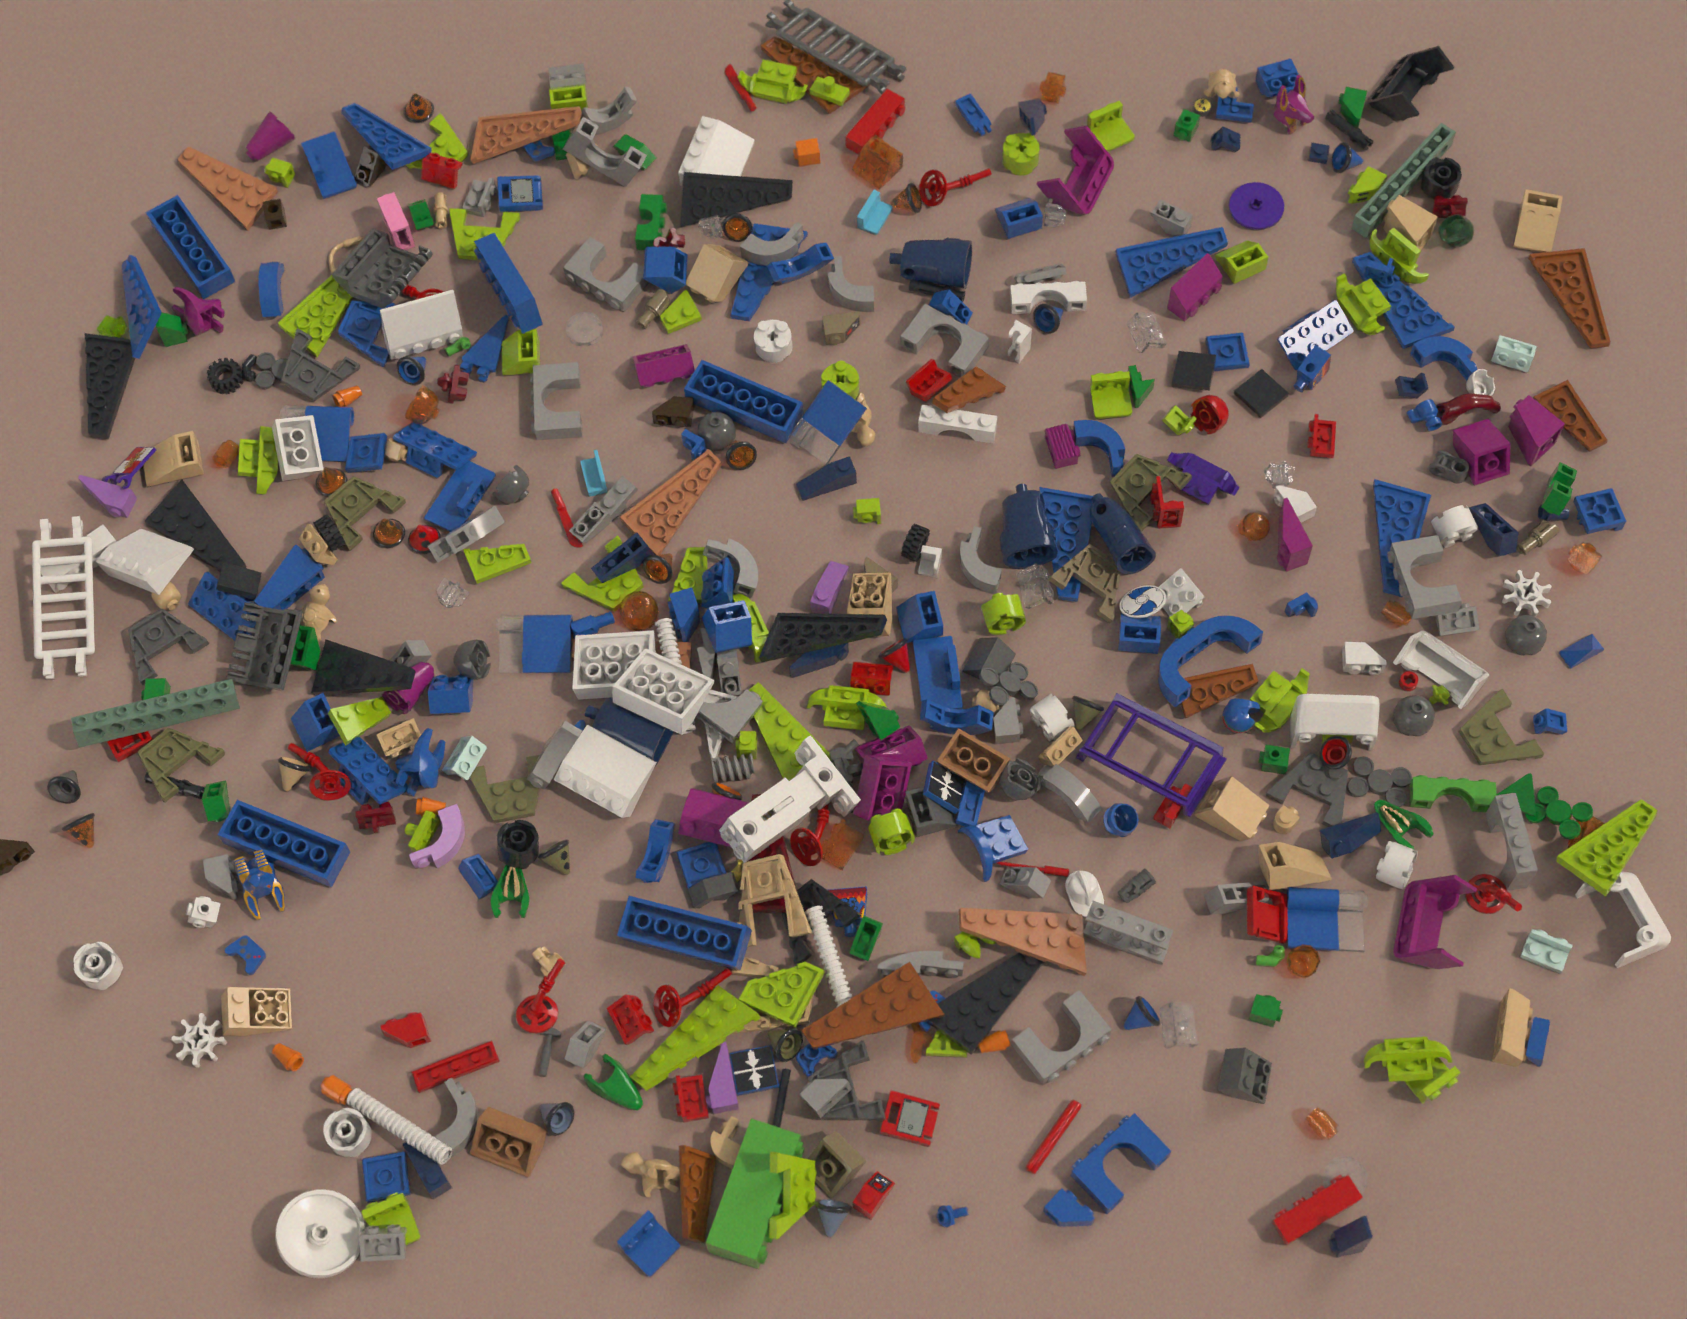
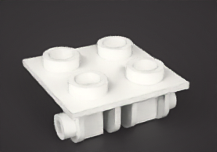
[1159,568,1205,616]

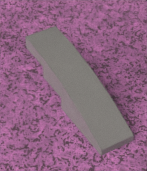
[697,609,717,690]

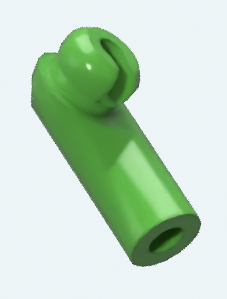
[444,337,471,357]
[1256,945,1285,967]

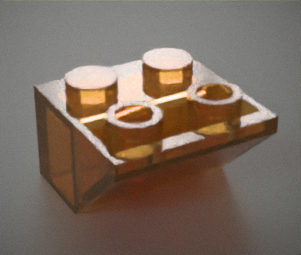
[852,135,903,190]

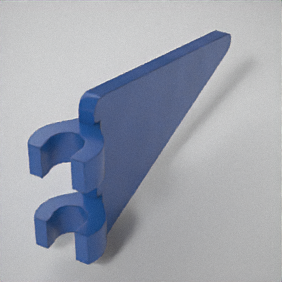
[460,315,509,383]

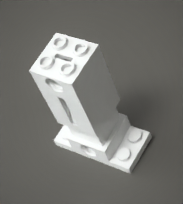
[719,735,861,863]

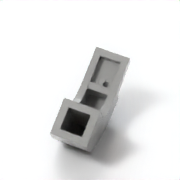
[580,87,637,134]
[740,222,804,266]
[828,256,874,312]
[960,526,1002,594]
[703,539,758,598]
[1037,764,1102,823]
[435,1078,479,1158]

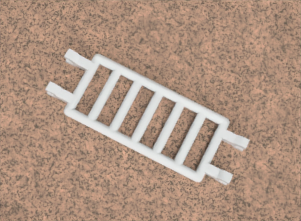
[32,516,95,680]

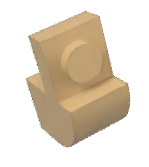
[710,1116,741,1169]

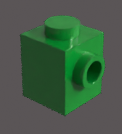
[1174,109,1200,142]
[141,678,171,700]
[1258,745,1290,775]
[1248,994,1283,1027]

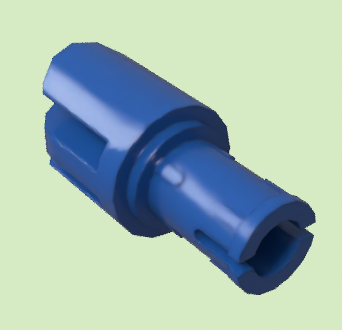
[571,611,615,639]

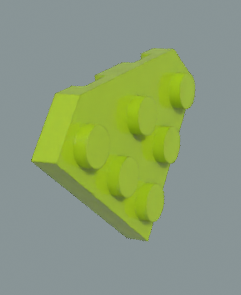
[739,962,825,1028]

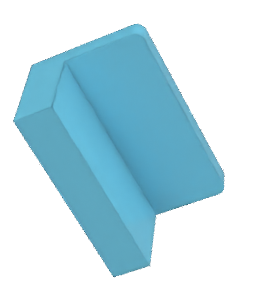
[857,190,893,235]
[580,450,608,497]

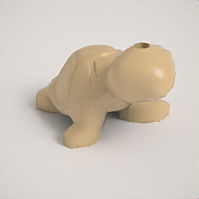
[1204,69,1239,99]
[852,392,875,446]
[300,584,337,642]
[621,1152,680,1197]

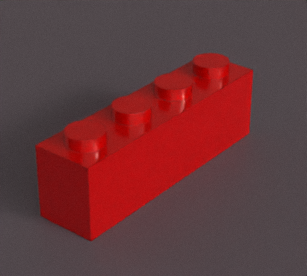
[845,88,906,157]
[1272,1174,1363,1246]

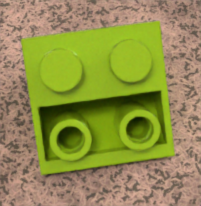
[549,84,588,110]
[1215,240,1268,284]
[502,329,540,375]

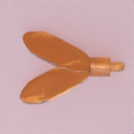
[910,1022,933,1063]

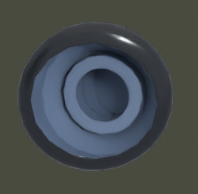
[539,1102,575,1136]
[815,1200,852,1237]

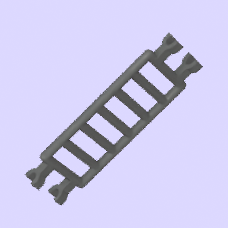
[765,0,906,94]

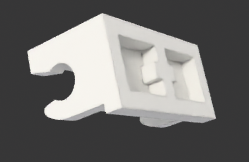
[1008,320,1032,363]

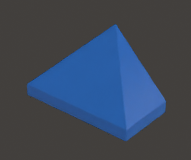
[1559,634,1604,669]

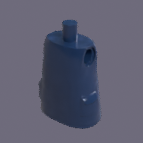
[889,238,972,289]
[999,484,1058,569]
[1089,493,1156,574]
[585,697,674,766]

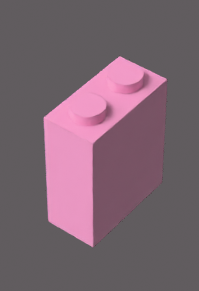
[377,192,415,250]

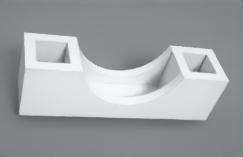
[1010,281,1087,314]
[918,405,997,444]
[41,525,116,593]

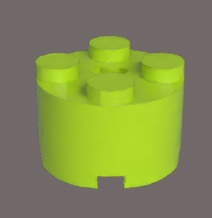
[1002,133,1040,176]
[821,360,860,399]
[981,593,1026,635]
[868,809,915,855]

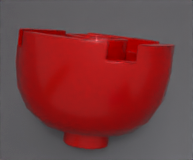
[1190,395,1229,434]

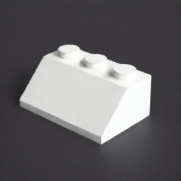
[272,415,324,481]

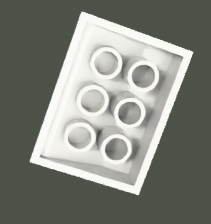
[678,116,755,186]
[380,290,463,360]
[96,529,194,595]
[573,630,656,700]
[612,648,714,735]
[554,725,657,818]

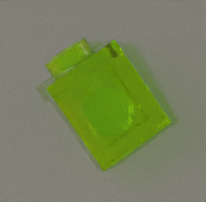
[97,315,127,338]

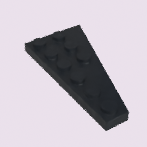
[680,172,793,227]
[84,333,135,440]
[145,479,247,572]
[759,613,887,663]
[311,640,416,696]
[925,952,1044,1055]

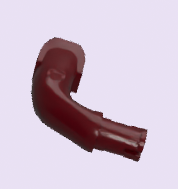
[1436,393,1501,425]

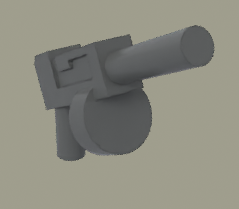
[829,739,863,813]

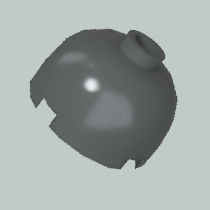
[698,412,736,451]
[492,465,529,503]
[1505,615,1547,656]
[453,639,491,679]
[1393,695,1435,737]
[1000,759,1042,800]

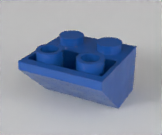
[1255,59,1299,97]
[995,198,1043,239]
[643,247,688,294]
[701,557,734,609]
[667,587,701,642]
[896,591,943,643]
[702,600,752,653]
[1118,613,1161,654]
[428,674,473,714]
[291,693,340,752]

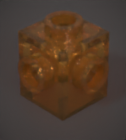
[1039,72,1066,104]
[1567,542,1602,574]

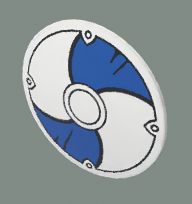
[1120,585,1166,618]

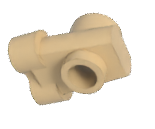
[531,946,566,976]

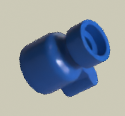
[1407,399,1442,431]

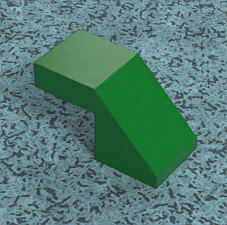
[613,134,657,171]
[408,199,434,230]

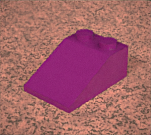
[1277,498,1313,572]

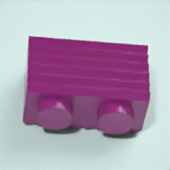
[1045,423,1081,469]

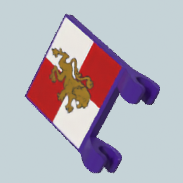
[102,447,156,489]

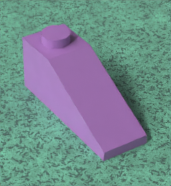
[78,475,137,518]
[810,561,849,614]
[706,1042,739,1114]

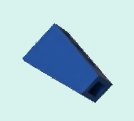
[254,544,325,610]

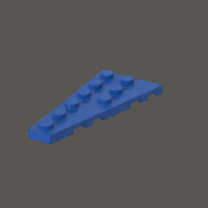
[731,223,808,321]
[1115,227,1228,298]
[1352,252,1455,349]
[122,255,162,359]
[1373,479,1431,597]
[1039,487,1093,602]

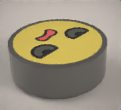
[1193,98,1211,116]

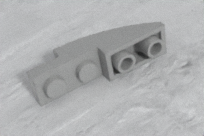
[569,476,638,543]
[428,505,505,562]
[878,951,964,978]

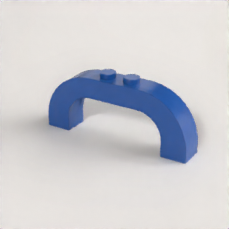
[1158,616,1263,707]

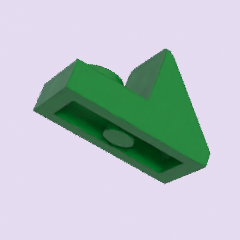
[552,129,571,161]
[1128,365,1155,408]
[849,915,883,961]

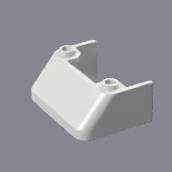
[1393,631,1490,709]
[1290,694,1380,751]
[1575,872,1671,968]

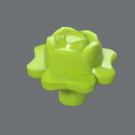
[1428,685,1450,705]

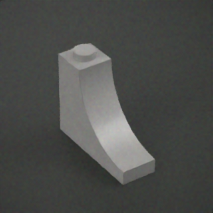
[696,689,763,743]
[527,721,582,789]

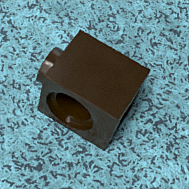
[263,198,287,230]

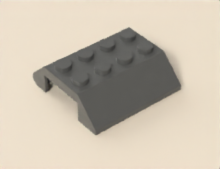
[332,228,433,308]
[226,602,303,691]

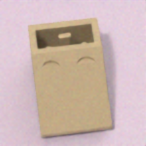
[1513,189,1563,253]
[143,431,204,487]
[847,572,892,637]
[1259,842,1331,890]
[221,987,292,1036]

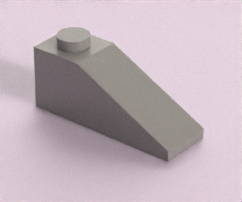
[1204,881,1273,915]

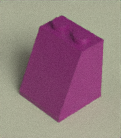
[1508,395,1565,466]
[1453,419,1510,485]

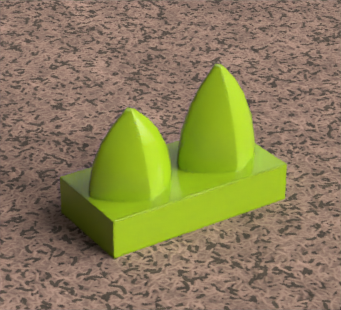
[954,932,995,959]

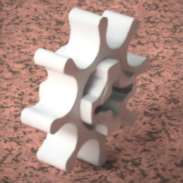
[1502,570,1552,617]
[172,1013,227,1068]

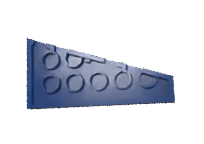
[342,103,432,170]

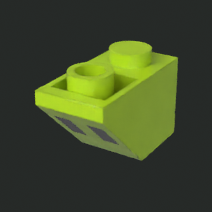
[1348,166,1388,204]

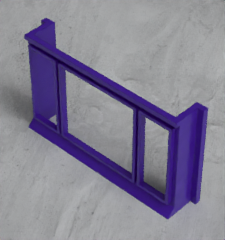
[1076,693,1227,818]

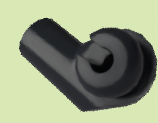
[242,354,257,381]

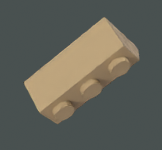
[1492,988,1533,1067]

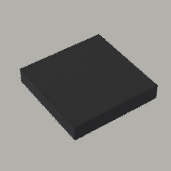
[1172,351,1217,391]
[1234,369,1289,418]
[216,562,262,600]

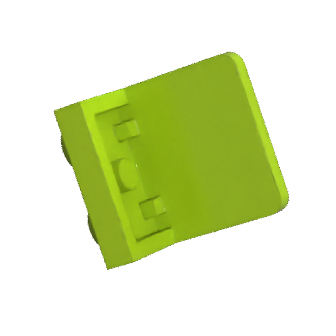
[1087,100,1135,152]
[1090,371,1132,419]
[1404,1057,1461,1104]
[361,1193,421,1245]

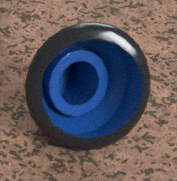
[1331,142,1363,173]
[1033,304,1063,334]
[397,356,426,385]
[1123,996,1160,1030]

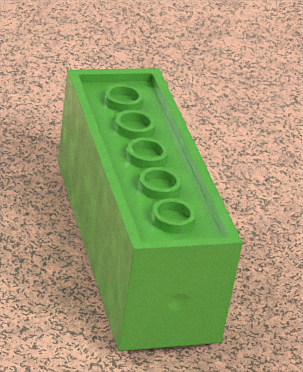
[706,1118,804,1269]

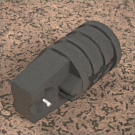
[1118,869,1156,903]

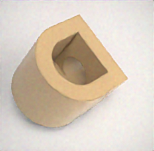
[385,438,408,462]
[1273,805,1300,834]

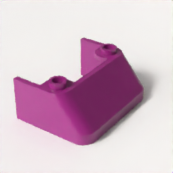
[1036,125,1114,215]
[1393,875,1477,969]

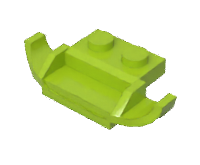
[738,60,808,104]
[1369,228,1429,284]
[1336,273,1391,335]
[238,426,278,495]
[732,594,769,663]
[1250,668,1310,733]
[807,685,887,730]
[1364,1036,1452,1082]

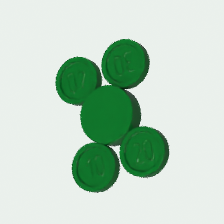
[1525,786,1593,839]

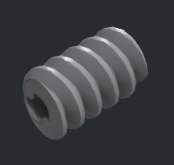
[712,753,755,783]

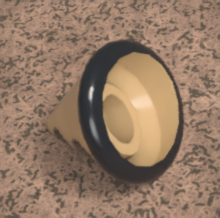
[278,757,311,791]

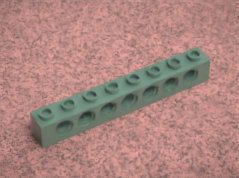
[1352,123,1456,238]
[71,679,240,748]

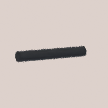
[772,1069,791,1128]

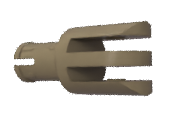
[637,289,671,329]
[1517,520,1559,555]

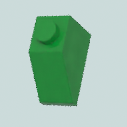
[1338,86,1367,128]
[156,312,189,347]
[290,625,321,670]
[856,701,900,740]
[202,780,230,822]

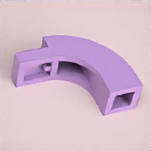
[409,804,465,869]

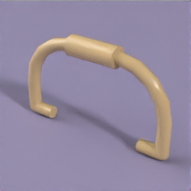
[329,236,365,274]

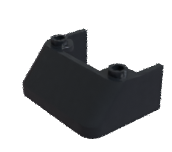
[1368,46,1455,121]

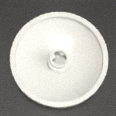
[275,1190,365,1278]

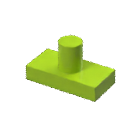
[810,76,850,106]
[405,810,441,852]

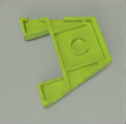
[406,114,468,170]
[449,208,521,260]
[561,535,644,612]
[769,1152,816,1240]

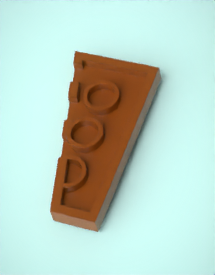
[932,366,1006,413]
[1533,380,1607,452]
[1181,664,1258,719]
[679,1145,716,1243]

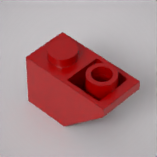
[380,1012,431,1048]

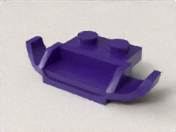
[1167,452,1239,505]

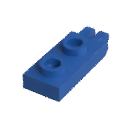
[955,93,992,136]
[955,780,985,826]

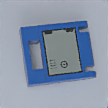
[497,175,543,212]

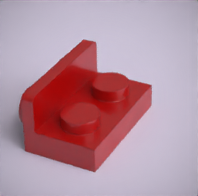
[850,662,893,696]
[1153,783,1192,829]
[606,994,654,1045]

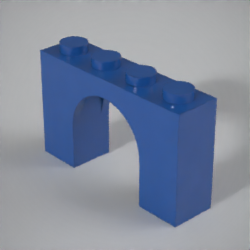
[1071,1113,1171,1214]

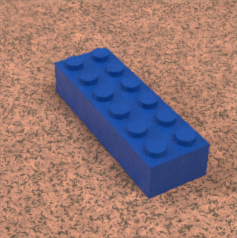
[146,195,236,299]
[474,233,543,334]
[684,360,804,443]
[218,800,350,888]
[617,896,752,971]

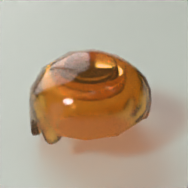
[1238,512,1270,541]
[1286,944,1321,979]

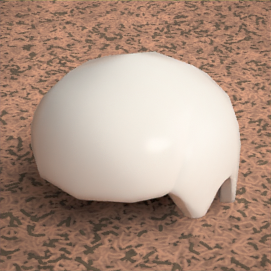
[1466,369,1495,396]

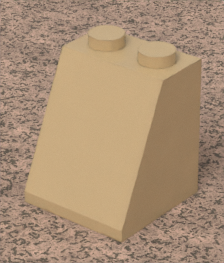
[1383,195,1437,250]
[686,244,749,303]
[1194,776,1270,841]

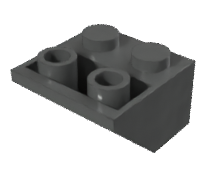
[905,787,956,837]
[1218,1048,1272,1104]

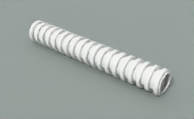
[655,618,696,734]
[805,906,853,1007]
[347,1088,452,1165]

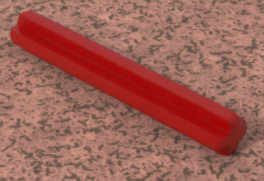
[1026,1100,1081,1174]

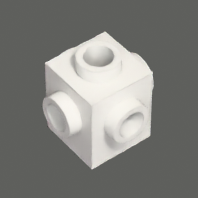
[186,896,221,928]

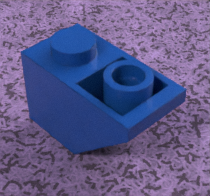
[928,289,973,324]
[1043,1188,1095,1227]

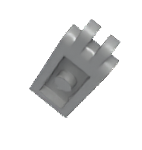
[1014,263,1067,283]

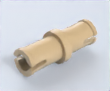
[433,193,448,229]

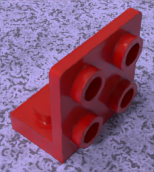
[1150,476,1184,529]

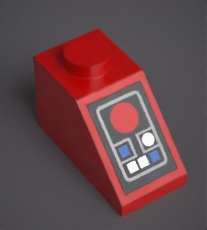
[852,1171,895,1220]

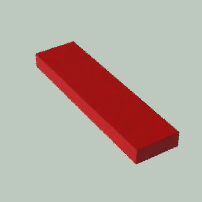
[412,1041,500,1093]

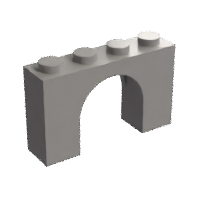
[563,117,647,187]
[563,237,650,312]
[901,304,989,378]
[530,362,582,440]
[1387,535,1462,619]
[1485,793,1538,891]
[1012,990,1112,1085]

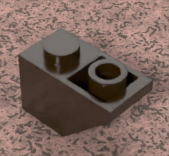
[354,146,387,187]
[652,396,694,428]
[0,839,35,876]

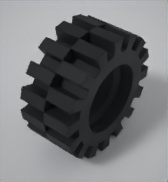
[207,358,244,394]
[313,514,345,552]
[901,523,930,562]

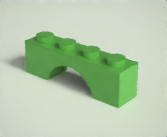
[1409,775,1496,812]

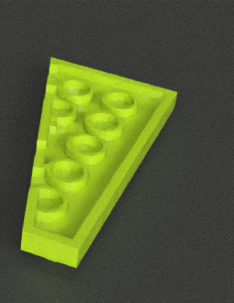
[278,275,353,358]
[749,682,834,781]
[1556,799,1658,897]
[630,985,761,1091]

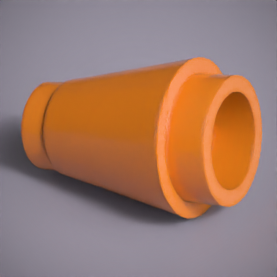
[332,385,362,407]
[416,797,446,817]
[979,1030,1011,1053]
[272,1043,304,1072]

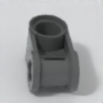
[1429,451,1469,484]

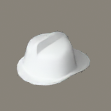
[1065,870,1104,917]

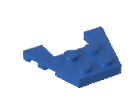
[338,301,396,367]

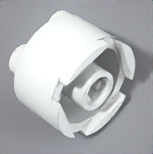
[754,320,793,363]
[1431,505,1478,548]
[1029,693,1074,742]
[1376,841,1418,890]
[73,942,123,990]
[323,1108,372,1157]

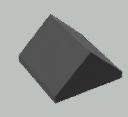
[963,637,1016,686]

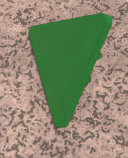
[1496,773,1536,816]

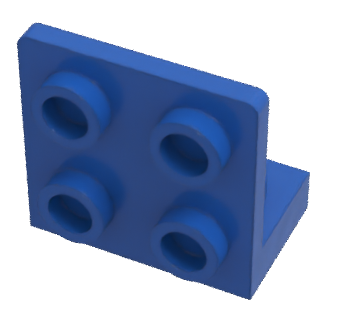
[617,1210,680,1277]

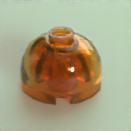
[405,385,440,424]
[620,591,659,631]

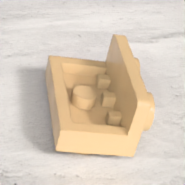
[299,524,338,565]
[376,718,421,759]
[1038,726,1083,767]

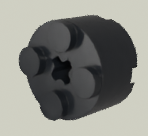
[1421,157,1462,199]
[497,820,539,869]

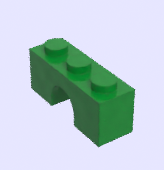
[635,194,667,250]
[1541,462,1577,516]

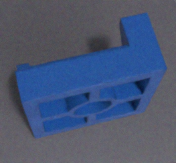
[1573,488,1626,534]

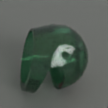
[1438,215,1474,247]

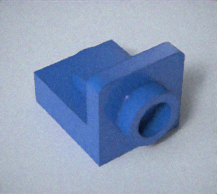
[1364,258,1395,283]
[681,429,706,461]
[1284,592,1318,617]
[1533,708,1568,735]

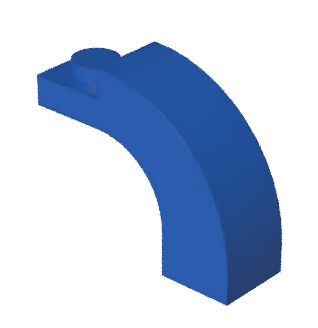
[767,242,834,284]
[259,262,285,317]
[1410,336,1478,381]
[1073,420,1125,477]
[920,699,994,735]
[635,819,675,883]

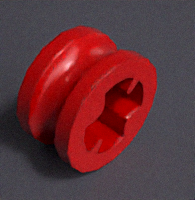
[1399,671,1419,691]

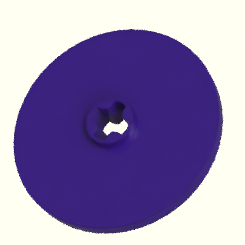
[1229,182,1285,230]

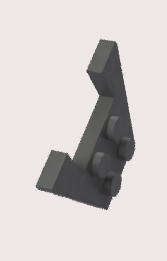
[281,328,360,401]
[128,609,209,685]
[1266,752,1348,827]
[808,1040,886,1120]

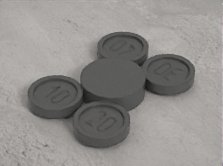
[256,352,310,389]
[979,662,1038,705]
[1348,756,1412,807]

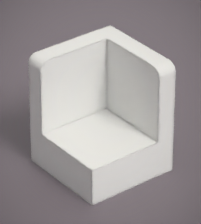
[918,545,942,578]

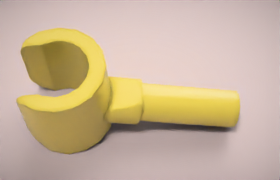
[731,859,743,882]

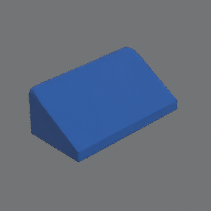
[458,854,498,899]
[1526,1017,1550,1067]

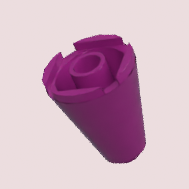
[245,111,295,161]
[382,662,434,714]

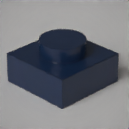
[1308,143,1330,164]

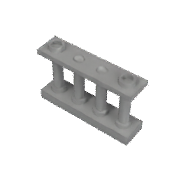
[1083,901,1173,965]

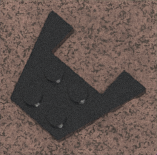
[781,879,861,966]

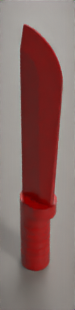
[725,64,757,111]
[551,488,583,547]
[997,861,1069,877]

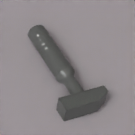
[538,1028,561,1077]

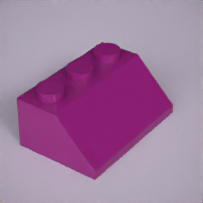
[1167,253,1223,322]
[632,344,695,387]
[855,725,928,766]
[853,755,912,821]
[678,788,749,847]

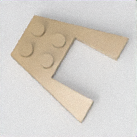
[737,854,812,948]
[730,957,814,1035]

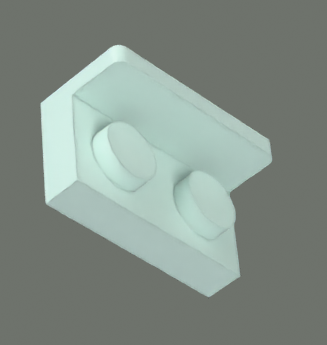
[1491,335,1537,372]
[442,736,487,780]
[1520,929,1573,974]

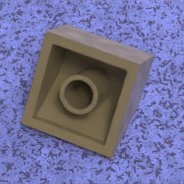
[808,1131,866,1199]

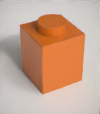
[793,138,820,167]

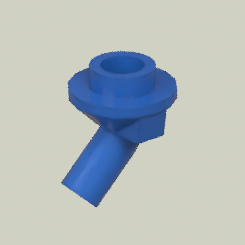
[937,1205,969,1228]

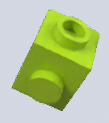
[1162,405,1197,436]

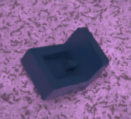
[1211,127,1240,152]
[1395,373,1428,399]

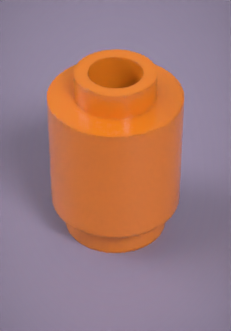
[320,1075,353,1105]

